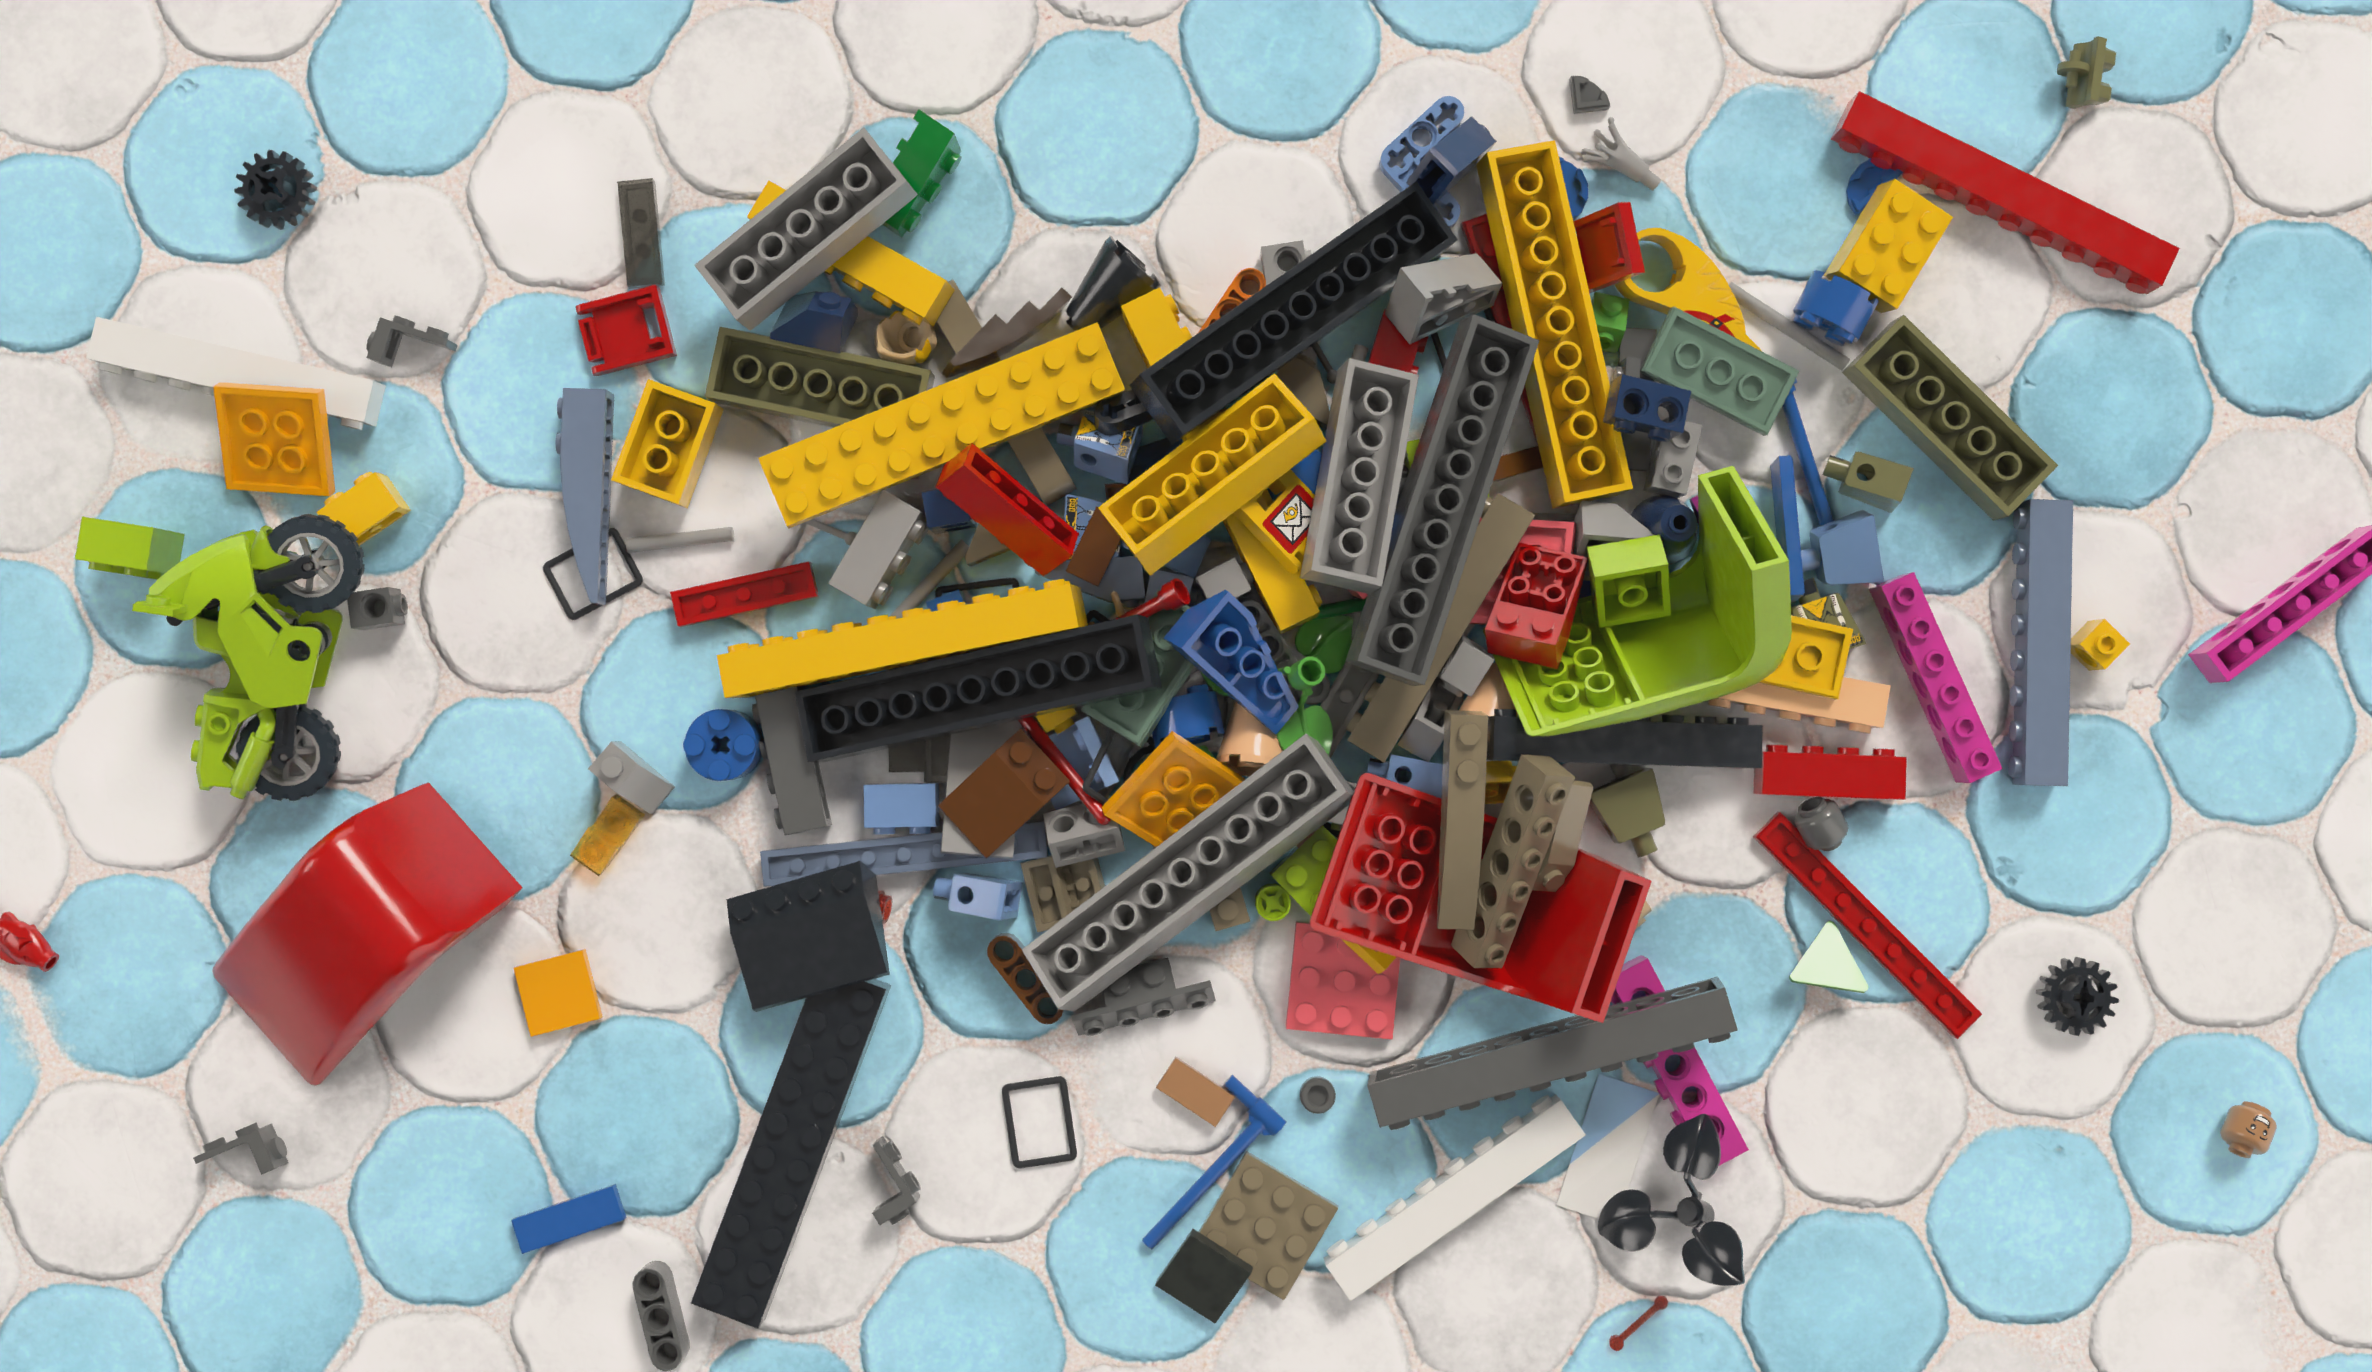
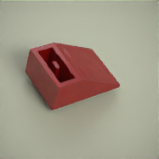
[1485,543,1588,669]

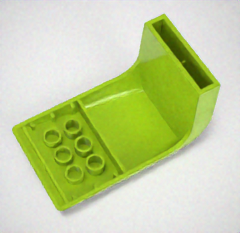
[1483,466,1792,737]

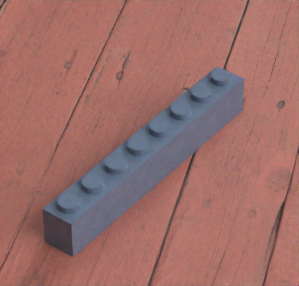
[2008,499,2073,786]

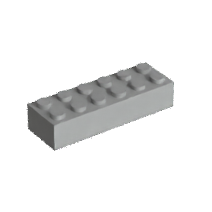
[694,127,918,331]
[1300,358,1419,594]

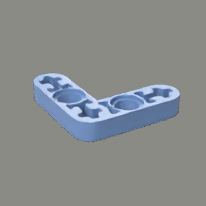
[1379,96,1464,228]

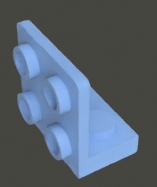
[1035,716,1120,810]

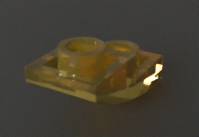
[570,794,645,876]

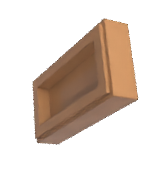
[1156,1056,1235,1127]

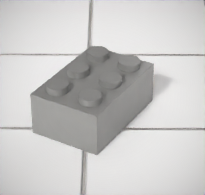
[828,490,929,609]

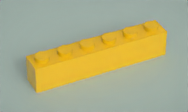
[747,180,955,326]

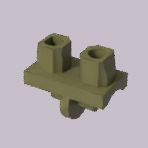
[2057,36,2116,109]

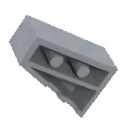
[1385,253,1502,344]

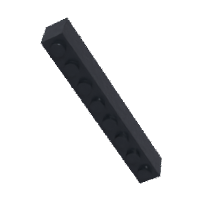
[1487,709,1763,768]

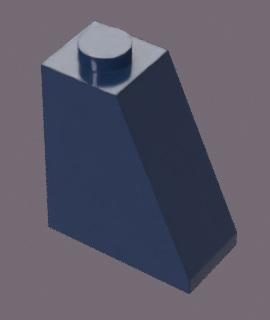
[1406,116,1497,205]

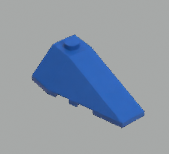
[1164,590,1299,734]

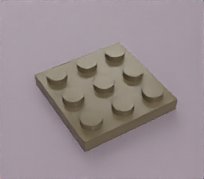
[1198,1151,1338,1300]

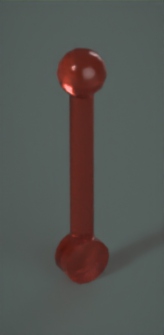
[1609,1295,1668,1351]

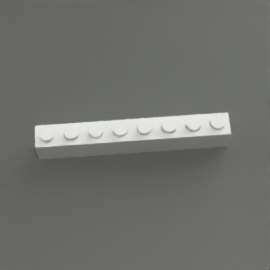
[86,317,386,430]
[1324,1094,1586,1301]

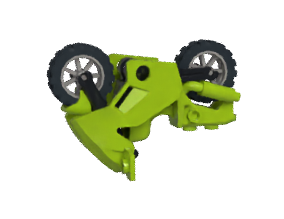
[132,514,365,801]

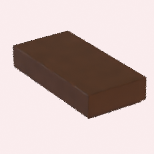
[1066,506,1121,587]

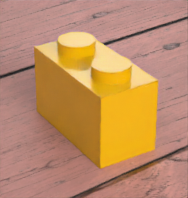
[316,472,411,546]

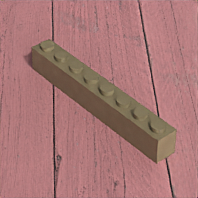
[1346,493,1535,762]

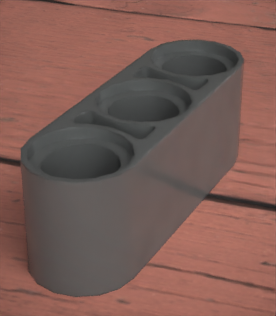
[632,1261,690,1371]

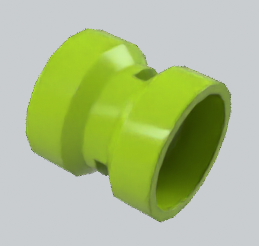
[1255,883,1291,921]

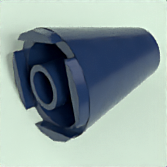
[1630,495,1698,565]

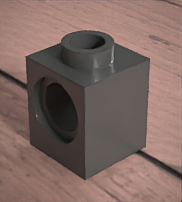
[347,587,408,630]

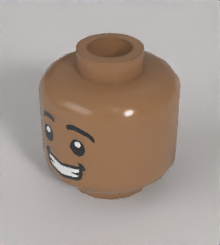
[2220,1101,2277,1158]

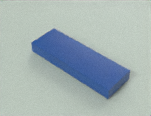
[511,1184,627,1254]

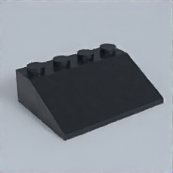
[726,861,890,1012]

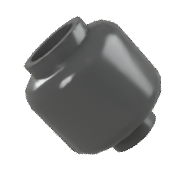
[1794,797,1849,851]

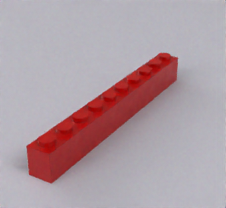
[1831,91,2180,294]

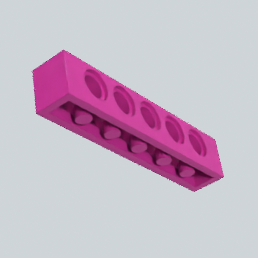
[2188,525,2372,683]
[1869,572,2003,783]
[1611,955,1749,1166]

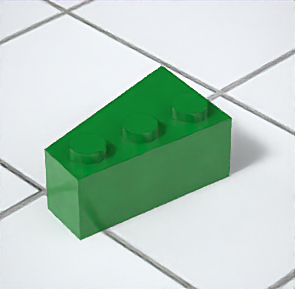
[882,109,962,238]

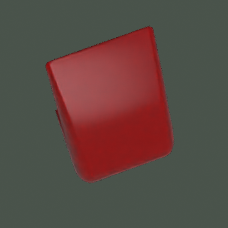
[1309,773,1652,1023]
[212,782,523,1086]

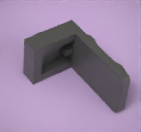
[366,315,458,368]
[193,1122,289,1175]
[872,1136,921,1225]

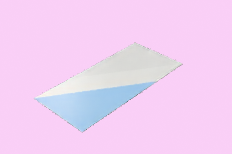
[1556,1073,1659,1219]

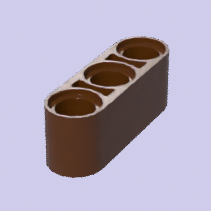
[987,933,1064,1024]

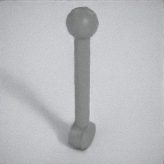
[804,519,857,545]

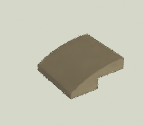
[1021,855,1105,932]

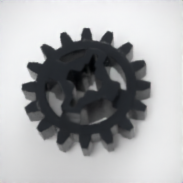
[234,150,317,230]
[2036,957,2119,1036]

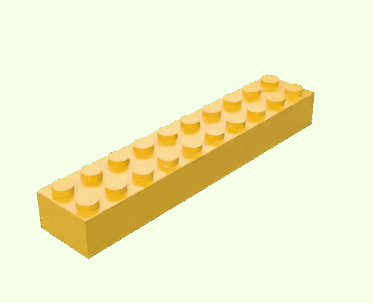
[1476,140,1633,509]
[1121,287,1322,634]
[758,322,1125,529]
[717,579,1088,698]

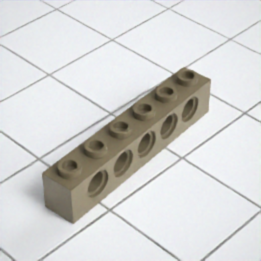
[1451,754,1575,968]

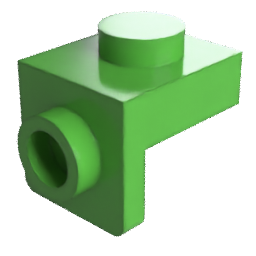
[1591,292,1630,353]

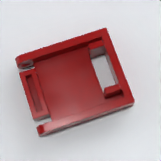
[1573,202,1645,294]
[575,284,677,376]

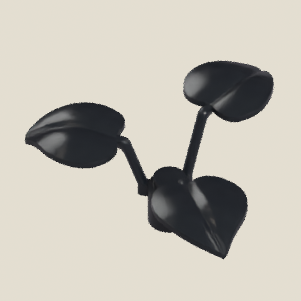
[1598,1114,1745,1286]

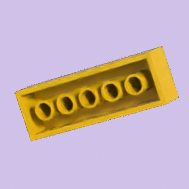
[1098,373,1327,576]

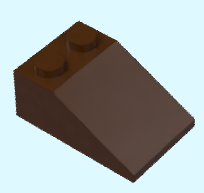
[937,728,1070,859]

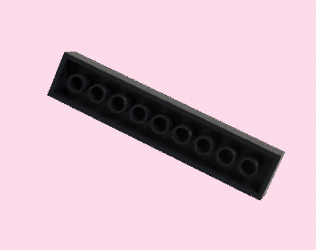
[1129,181,1458,445]
[795,614,1162,762]
[691,979,891,1329]

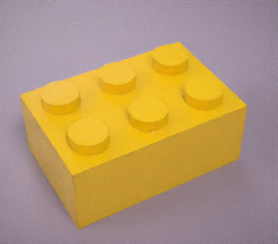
[1823,179,1953,313]
[611,379,724,509]

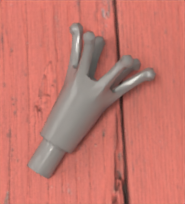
[1581,117,1661,191]

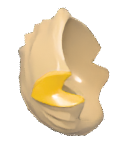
[874,310,937,366]

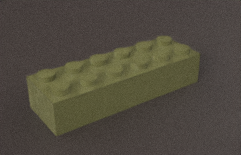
[1842,315,2058,521]
[705,327,935,428]

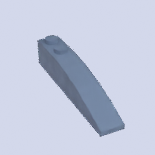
[555,388,614,605]

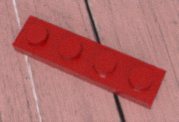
[670,561,819,627]

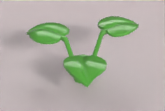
[1200,615,1353,756]

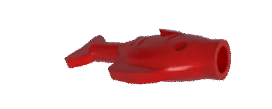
[0,911,59,972]

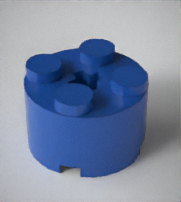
[1793,270,1879,346]
[1152,684,1225,749]
[683,709,763,781]

